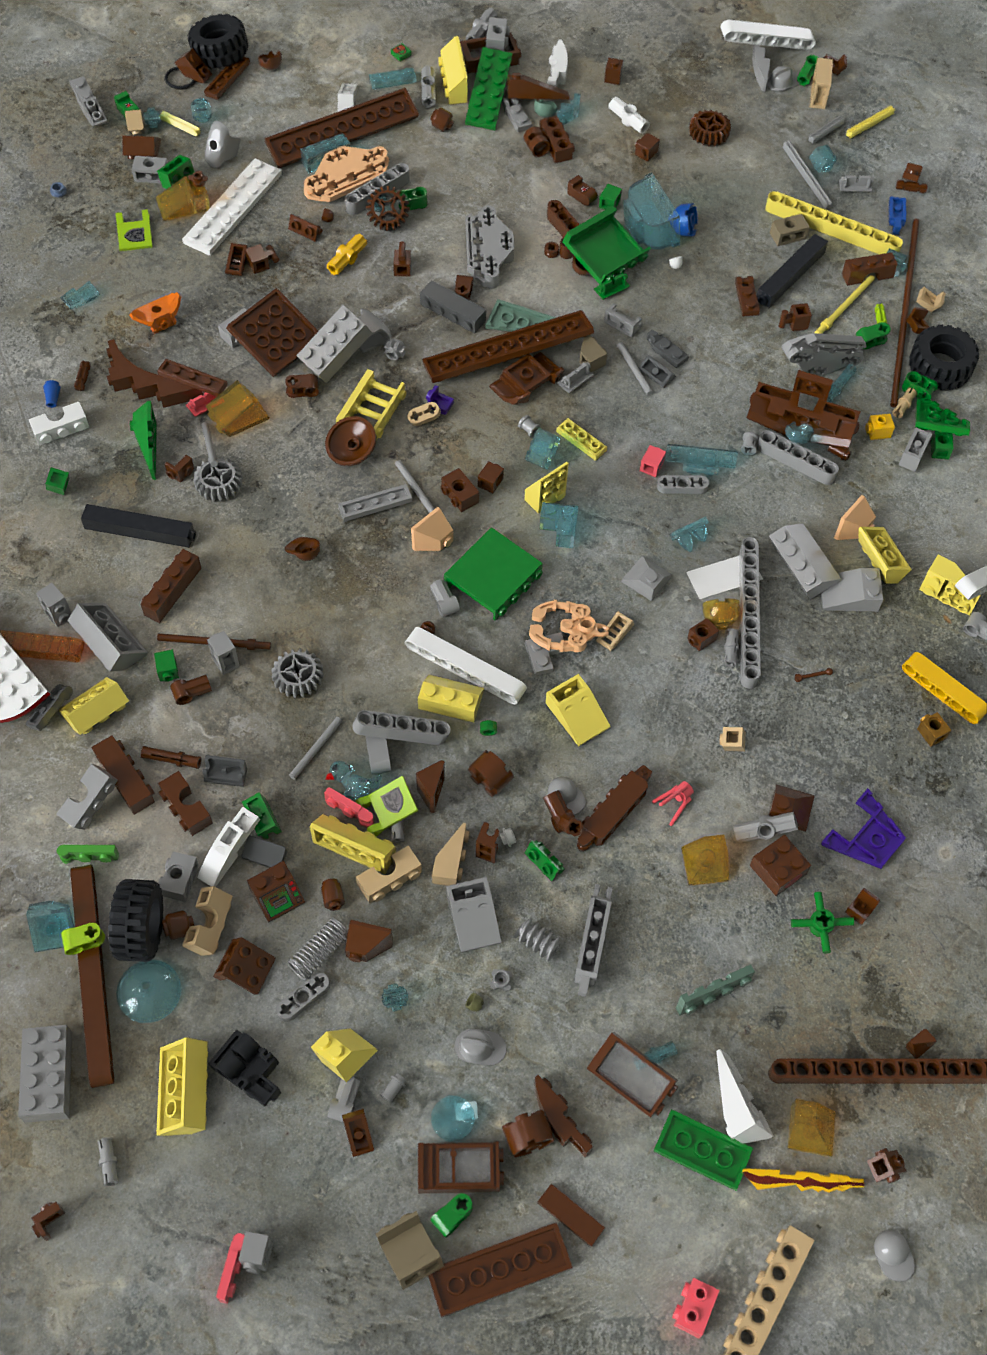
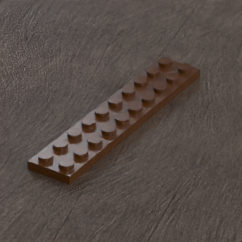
[265,87,419,169]
[422,310,594,383]

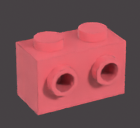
[672,1278,720,1338]

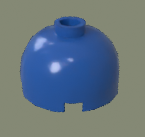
[670,203,698,237]

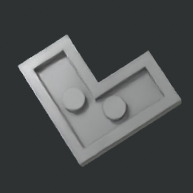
[525,632,564,676]

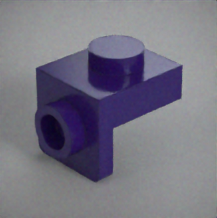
[426,385,454,415]

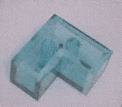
[540,502,579,548]

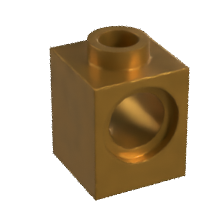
[917,712,951,747]

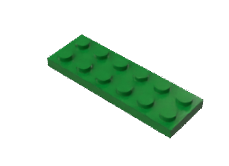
[465,47,513,130]

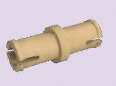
[892,388,917,418]

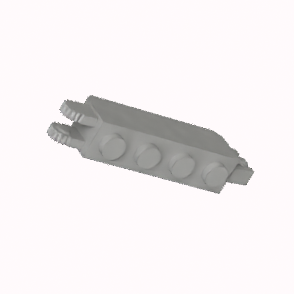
[574,884,613,997]

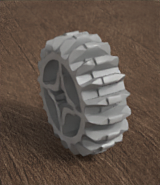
[193,456,243,502]
[271,648,324,699]

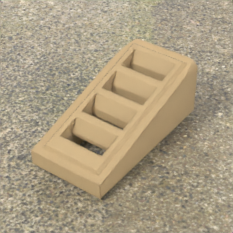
[596,611,634,651]

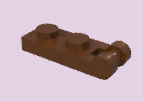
[735,276,760,316]

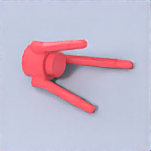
[652,781,694,826]

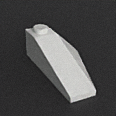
[716,1049,773,1144]

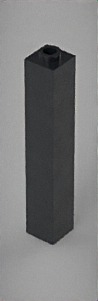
[757,234,828,308]
[81,504,196,548]

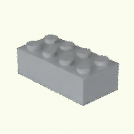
[297,305,372,383]
[18,1025,72,1123]

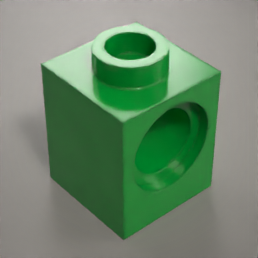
[599,184,622,210]
[930,431,954,460]
[45,467,70,495]
[154,649,179,682]

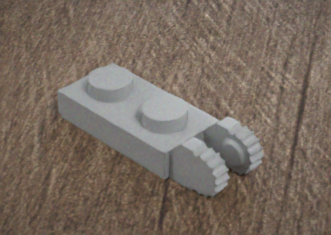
[502,98,532,132]

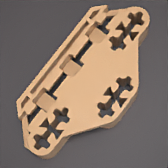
[304,146,389,202]

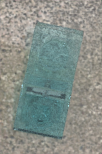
[557,93,581,125]

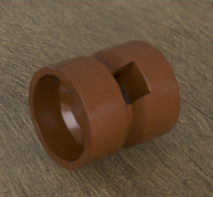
[523,126,551,157]

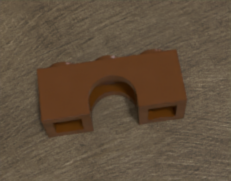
[842,252,898,286]
[158,771,213,836]

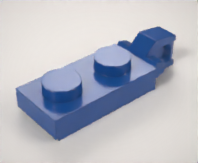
[889,196,906,235]

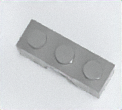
[57,764,118,830]

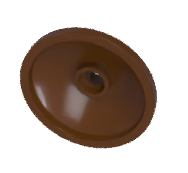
[325,416,376,466]

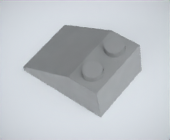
[821,568,883,612]

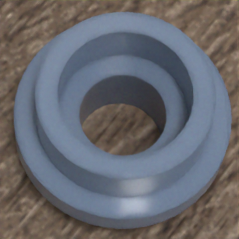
[50,182,67,197]

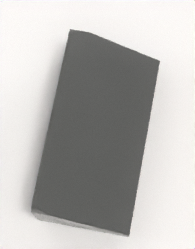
[638,355,676,388]
[242,835,287,868]

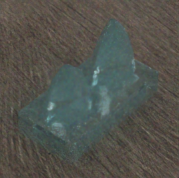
[670,517,709,552]

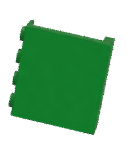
[562,206,651,283]
[444,527,543,621]

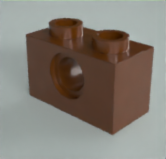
[440,468,479,512]

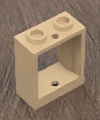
[810,58,833,109]

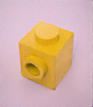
[865,414,895,440]

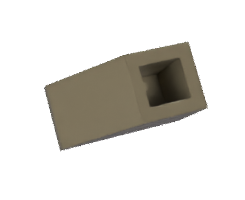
[580,335,607,372]

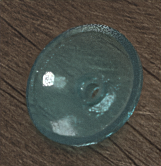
[116,960,181,1023]

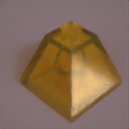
[681,834,729,886]
[787,1099,836,1157]

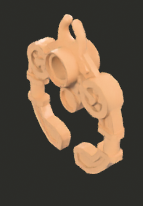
[529,600,609,652]

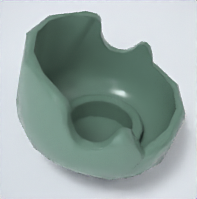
[534,99,558,118]

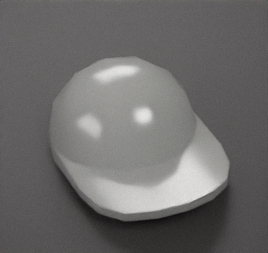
[548,776,585,815]
[874,1230,915,1282]

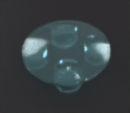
[431,1095,475,1141]

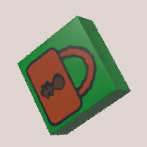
[390,43,412,61]

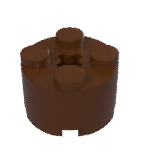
[468,750,514,797]
[502,1110,554,1158]

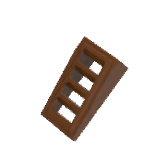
[225,243,248,276]

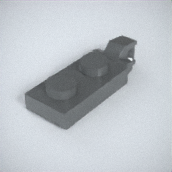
[647,329,689,368]

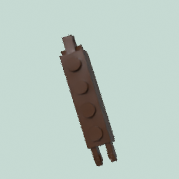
[577,765,652,852]

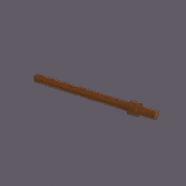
[157,633,271,650]

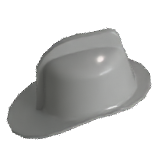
[767,66,799,91]
[455,1029,506,1065]

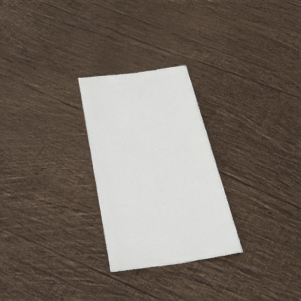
[686,556,763,599]

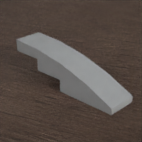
[752,44,770,91]

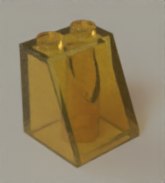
[206,380,270,437]

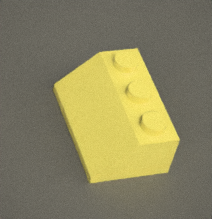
[858,526,912,584]
[418,675,484,723]
[59,677,129,735]

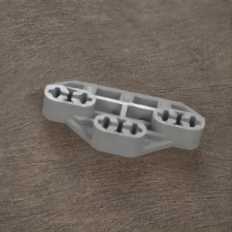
[465,205,514,289]
[782,333,866,377]

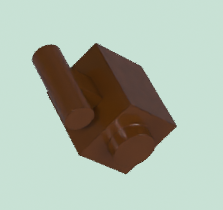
[393,241,411,276]
[245,244,279,274]
[778,303,812,331]

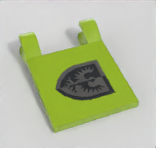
[115,209,153,251]
[356,776,419,836]

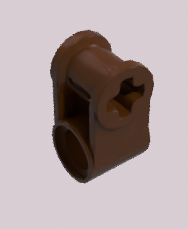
[455,275,474,300]
[285,374,319,398]

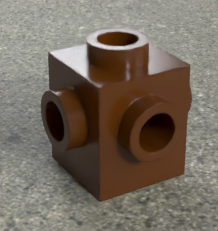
[867,1148,907,1184]

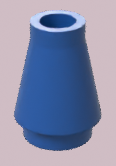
[43,380,61,408]

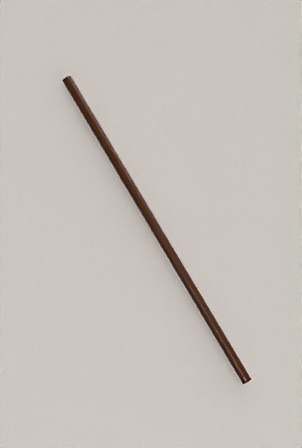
[890,218,920,408]

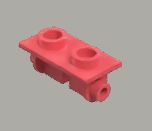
[186,392,225,417]

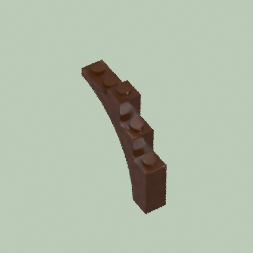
[106,339,203,408]

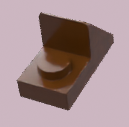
[342,1109,374,1157]

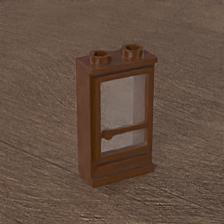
[418,1141,504,1194]

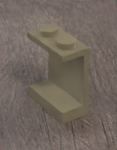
[376,1211,444,1290]

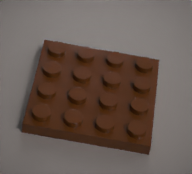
[226,288,318,378]

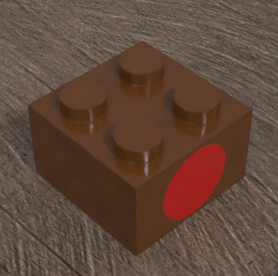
[750,834,811,896]

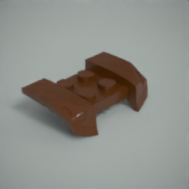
[489,352,564,405]

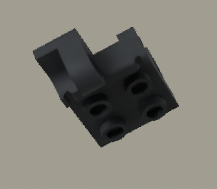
[208,1029,281,1107]

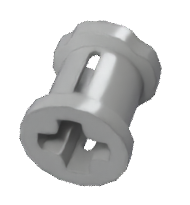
[518,415,541,438]
[741,432,758,455]

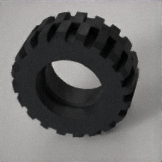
[188,14,249,69]
[909,325,979,391]
[108,879,164,962]

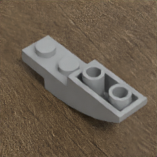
[69,76,108,128]

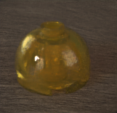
[702,598,740,630]

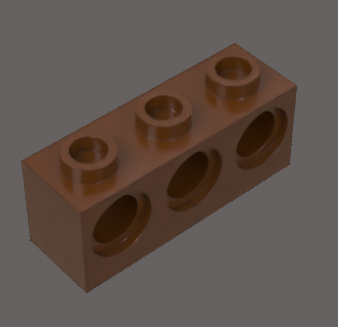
[539,116,575,163]

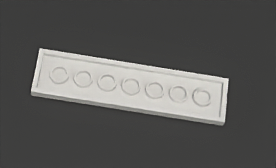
[182,159,282,256]

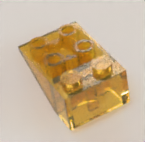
[155,176,210,221]

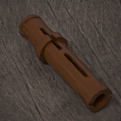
[141,746,202,769]

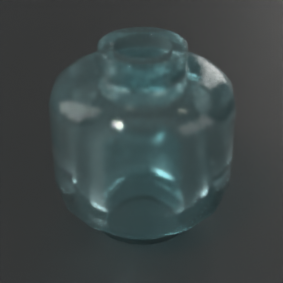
[190,98,212,123]

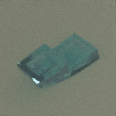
[60,281,101,310]

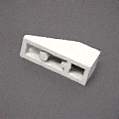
[338,83,357,112]

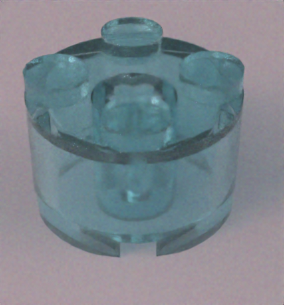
[525,428,561,470]

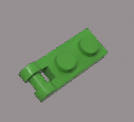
[57,845,119,864]

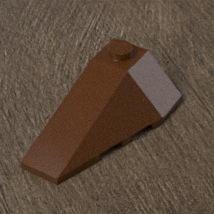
[506,72,570,100]

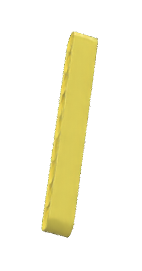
[765,191,903,258]

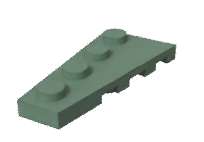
[485,299,556,331]
[675,964,755,1016]

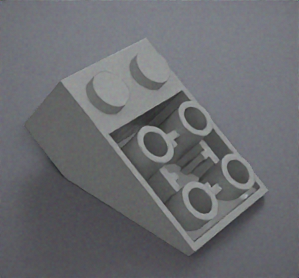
[446,877,502,953]

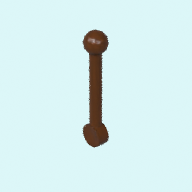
[794,668,833,682]

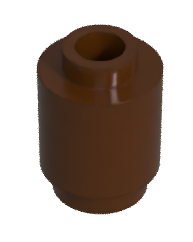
[321,878,345,911]

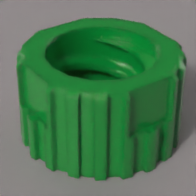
[480,720,497,736]

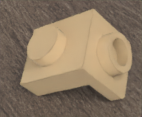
[916,287,946,313]

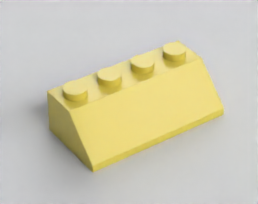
[438,36,467,104]
[310,814,396,874]
[157,1037,208,1136]

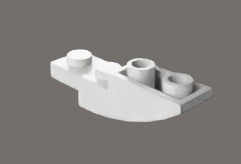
[547,39,568,87]
[197,807,260,887]

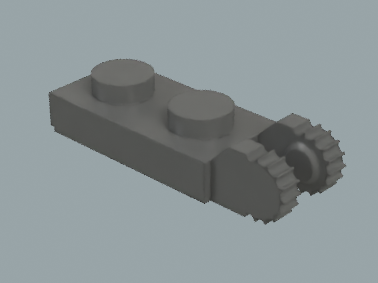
[26,684,73,731]

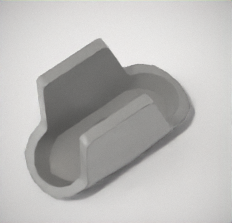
[205,121,241,168]
[358,308,392,352]

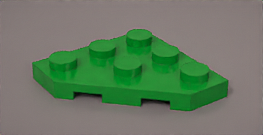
[915,398,970,436]

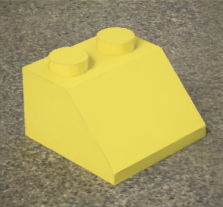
[311,1029,378,1082]

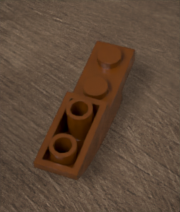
[534,1075,593,1157]

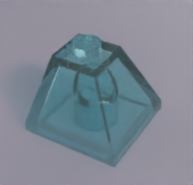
[26,901,74,952]

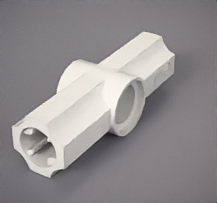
[608,97,650,134]

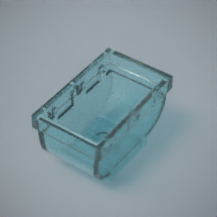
[623,173,680,249]

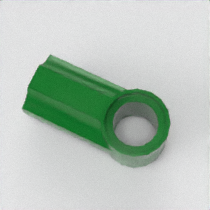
[797,55,818,86]

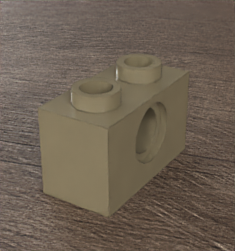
[770,214,810,246]

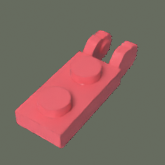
[324,787,374,828]
[216,1233,244,1304]

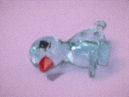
[325,761,382,801]

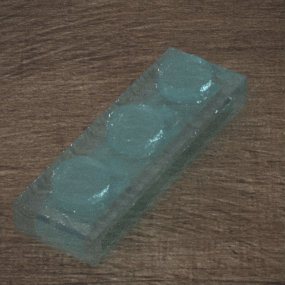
[369,68,417,90]

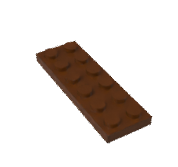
[428,1222,573,1318]

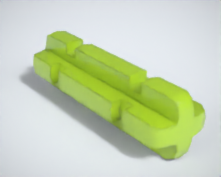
[874,304,887,324]

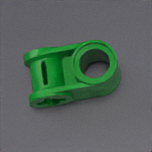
[399,187,428,210]
[856,322,891,350]
[902,371,938,400]
[430,1193,473,1238]

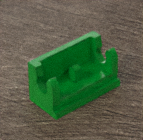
[242,792,282,839]

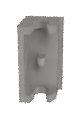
[604,303,642,337]

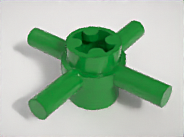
[791,892,854,954]

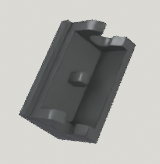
[203,755,247,787]

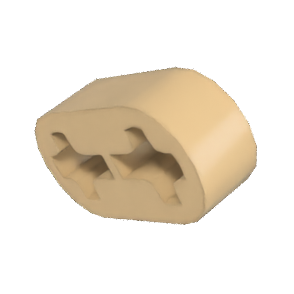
[408,402,441,426]

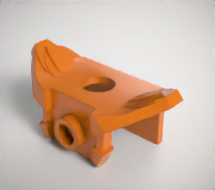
[129,292,182,334]

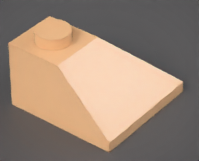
[834,495,876,540]
[411,507,453,551]

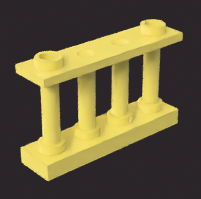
[336,369,407,441]

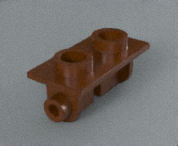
[288,214,322,241]

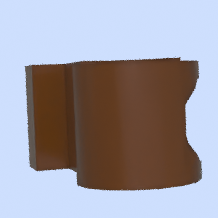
[567,175,598,206]

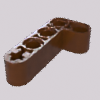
[547,200,580,259]

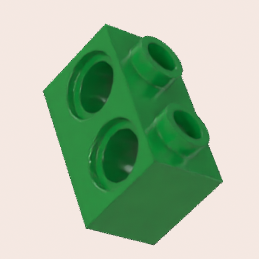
[157,155,195,192]

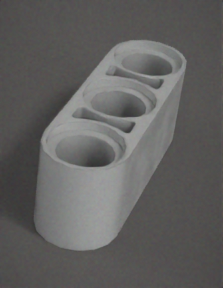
[363,722,391,774]

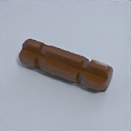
[896,180,928,193]
[74,360,91,391]

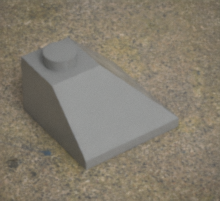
[621,556,672,601]

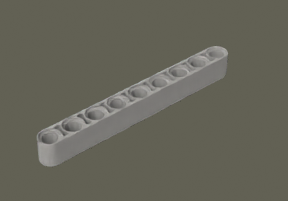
[739,537,761,689]

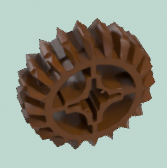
[689,109,731,146]
[366,186,410,231]

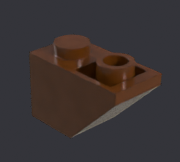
[174,48,212,83]

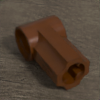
[170,675,212,705]

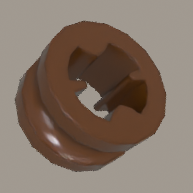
[544,242,559,258]

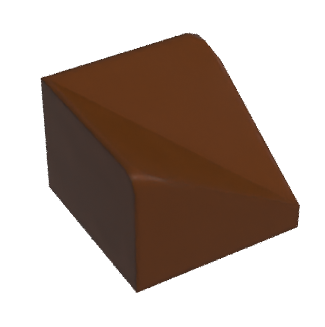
[905,1029,937,1059]

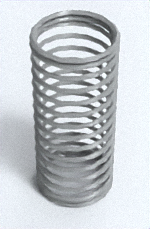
[287,917,348,980]

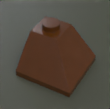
[768,784,815,832]
[345,920,393,963]

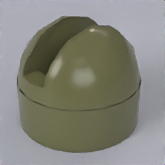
[465,992,484,1012]

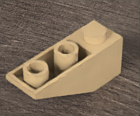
[432,823,470,886]

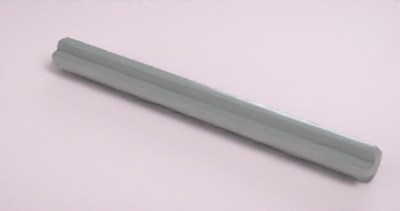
[783,141,833,209]

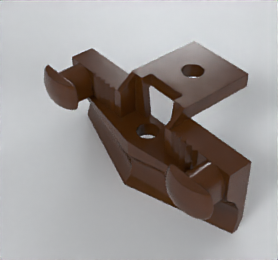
[747,370,861,448]

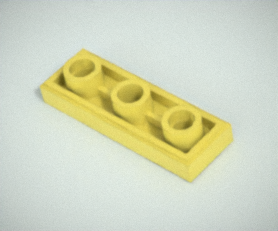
[556,418,607,461]

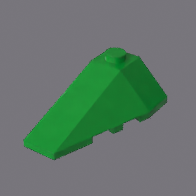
[130,401,157,480]

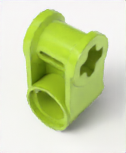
[61,923,105,955]

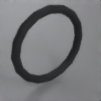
[165,67,196,89]

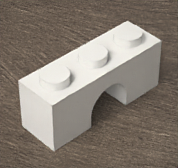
[28,402,90,446]

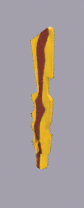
[742,1168,864,1192]

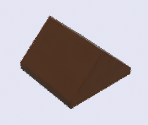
[416,760,445,813]

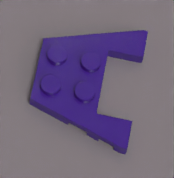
[821,788,906,869]

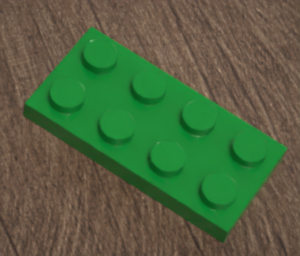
[653,1109,753,1191]

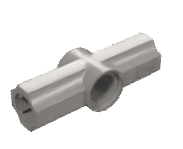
[466,7,497,40]
[421,65,435,108]
[734,812,798,843]

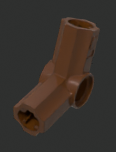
[543,790,583,837]

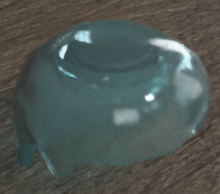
[785,422,814,444]

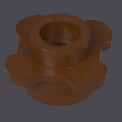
[188,171,208,187]

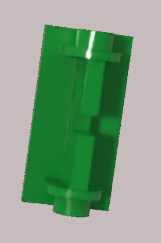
[594,272,630,300]
[525,840,565,881]

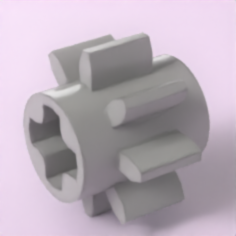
[384,339,406,360]

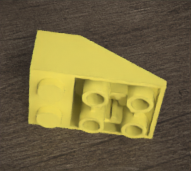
[524,462,569,513]
[919,554,981,616]
[545,674,611,747]

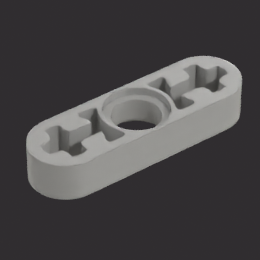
[657,475,709,494]
[276,973,330,1022]

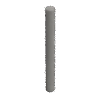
[617,342,653,396]
[202,422,218,467]
[395,460,435,513]
[289,717,342,780]

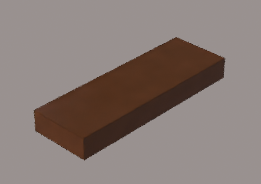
[537,1184,605,1247]

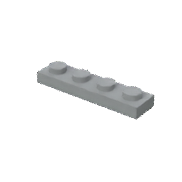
[338,484,412,522]

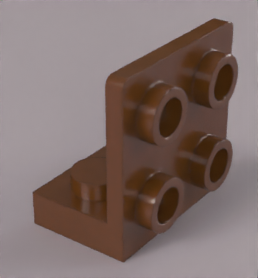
[213,937,276,995]

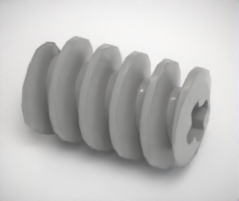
[514,918,560,962]

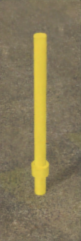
[815,275,875,334]

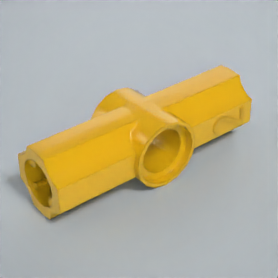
[327,234,367,275]

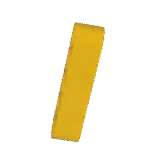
[902,652,987,724]

